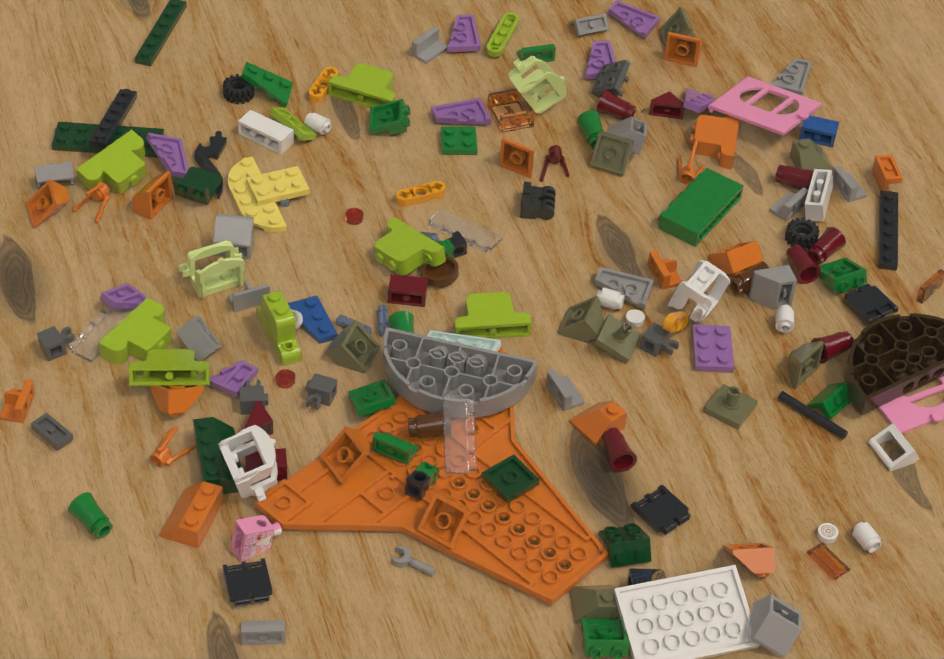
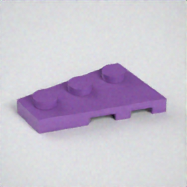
[146,133,189,178]

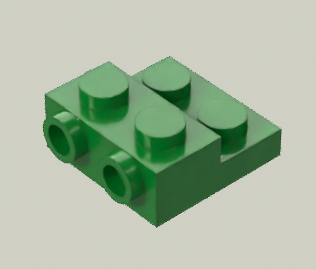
[369,99,411,136]
[819,257,867,293]
[581,618,629,659]

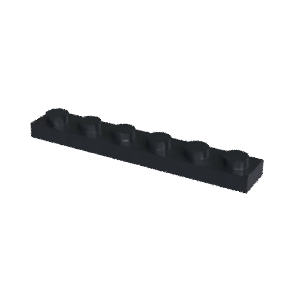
[89,89,137,149]
[878,190,898,271]

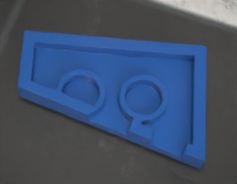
[288,295,338,344]

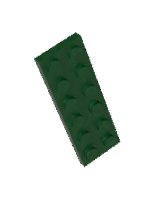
[52,122,164,157]

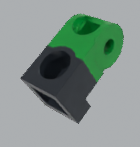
[437,231,467,259]
[405,461,439,501]

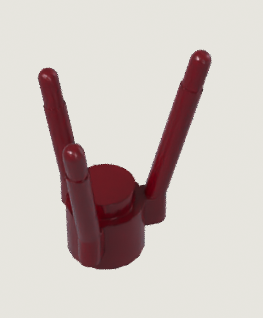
[540,145,570,182]

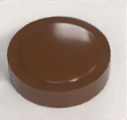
[421,256,459,287]

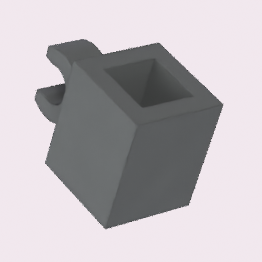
[640,322,679,357]
[37,326,76,361]
[305,373,337,410]
[239,380,269,415]

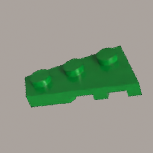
[241,61,293,108]

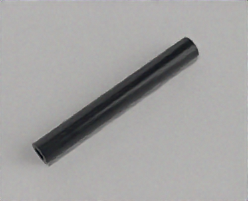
[778,391,848,440]

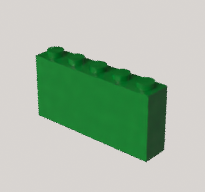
[658,168,744,247]

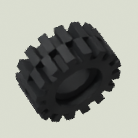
[223,74,254,104]
[785,218,820,250]

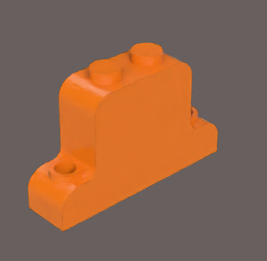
[690,115,739,169]

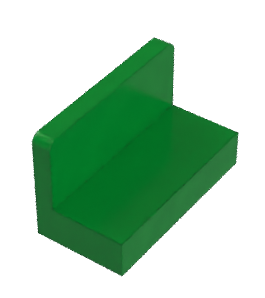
[517,44,556,62]
[807,382,851,419]
[372,432,419,465]

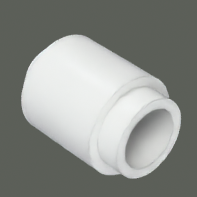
[304,113,332,135]
[597,287,625,310]
[775,305,795,333]
[852,522,882,553]

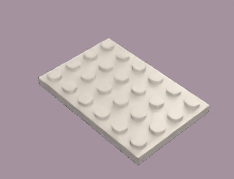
[613,565,760,659]

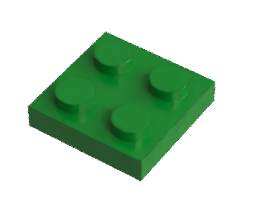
[441,126,477,155]
[348,379,396,417]

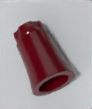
[596,90,636,120]
[775,165,814,190]
[807,227,846,265]
[786,244,821,284]
[811,331,854,364]
[602,428,637,472]

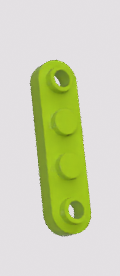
[486,13,519,58]

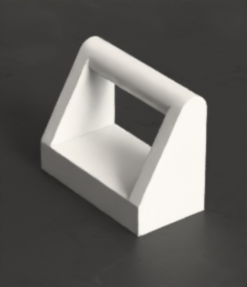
[868,423,920,471]

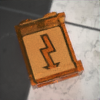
[487,88,535,133]

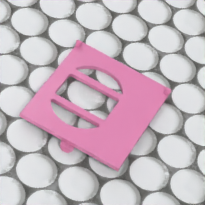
[707,77,822,136]
[845,363,944,434]

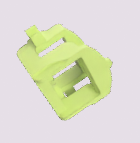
[508,56,567,114]
[179,240,245,299]

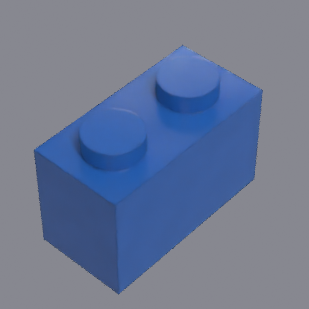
[799,115,839,148]

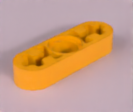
[309,67,338,103]
[396,181,446,207]
[662,311,690,333]

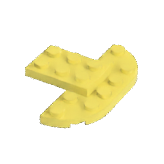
[228,156,310,233]

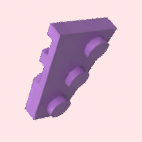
[608,0,660,39]
[447,14,481,52]
[585,41,616,79]
[683,88,716,113]
[431,98,491,125]

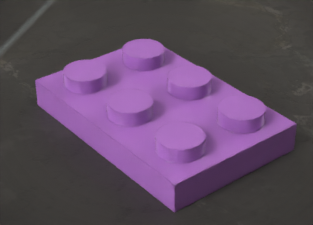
[692,324,734,373]

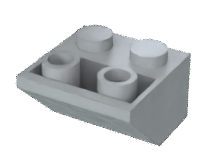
[607,117,648,154]
[213,213,254,260]
[749,265,797,310]
[751,594,802,658]

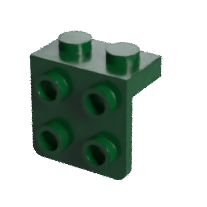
[172,167,222,205]
[599,523,652,568]

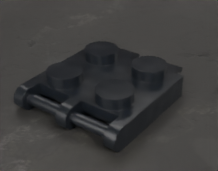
[844,283,898,325]
[630,485,691,535]
[222,558,272,606]

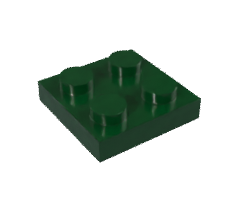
[482,454,540,503]

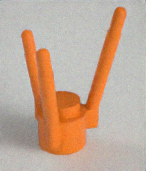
[677,140,705,184]
[72,182,110,223]
[150,426,195,467]

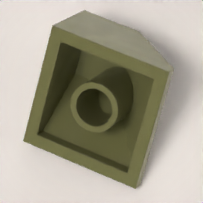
[790,138,833,172]
[557,296,604,342]
[326,320,381,374]
[788,341,824,389]
[570,585,619,624]

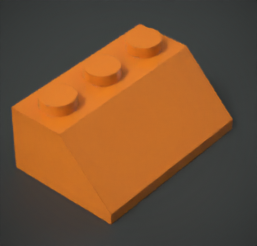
[160,481,223,548]

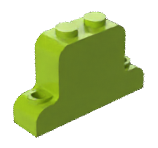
[328,63,395,108]
[374,217,446,275]
[256,290,301,366]
[454,292,532,339]
[129,349,210,386]

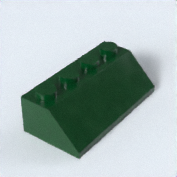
[193,417,241,494]

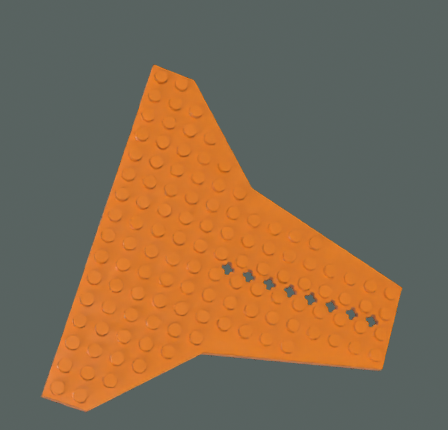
[254,336,609,605]

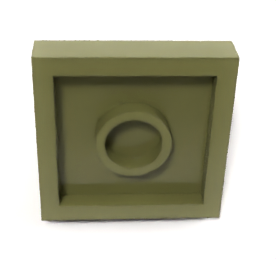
[659,7,694,47]
[590,131,634,175]
[594,314,641,364]
[704,384,758,430]

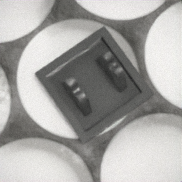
[591,60,630,97]

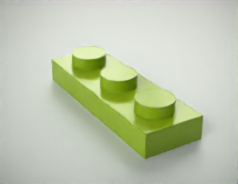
[269,107,317,141]

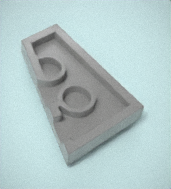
[770,58,812,96]
[594,267,654,310]

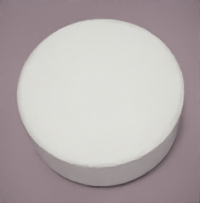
[625,309,645,328]

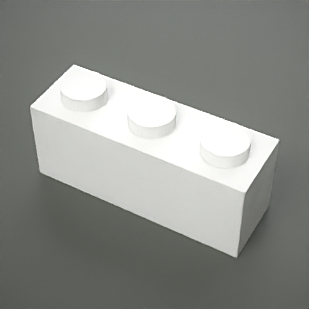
[238,110,294,155]
[805,169,833,222]

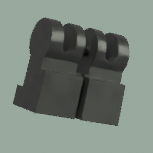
[520,181,556,220]

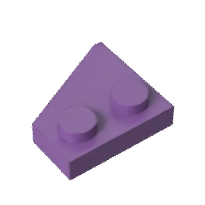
[100,283,147,309]
[209,360,258,398]

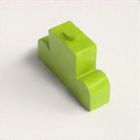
[76,130,147,194]
[98,297,172,364]

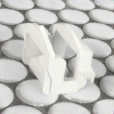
[667,260,730,323]
[218,425,278,502]

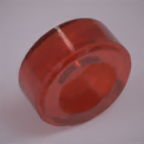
[345,208,363,225]
[276,369,295,388]

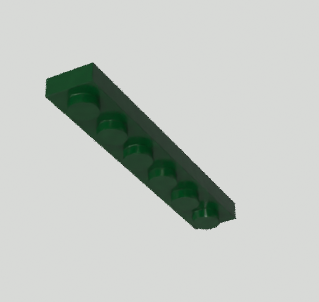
[135,0,187,67]

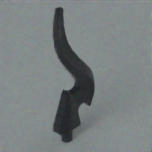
[194,131,227,199]

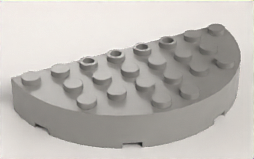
[383,327,538,418]

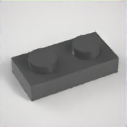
[31,413,73,450]

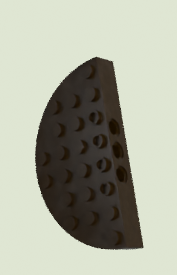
[844,313,944,415]

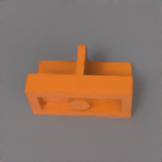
[872,154,903,191]
[648,250,682,290]
[0,379,35,423]

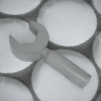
[391,546,436,577]

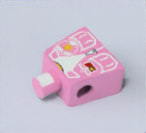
[231,515,282,562]

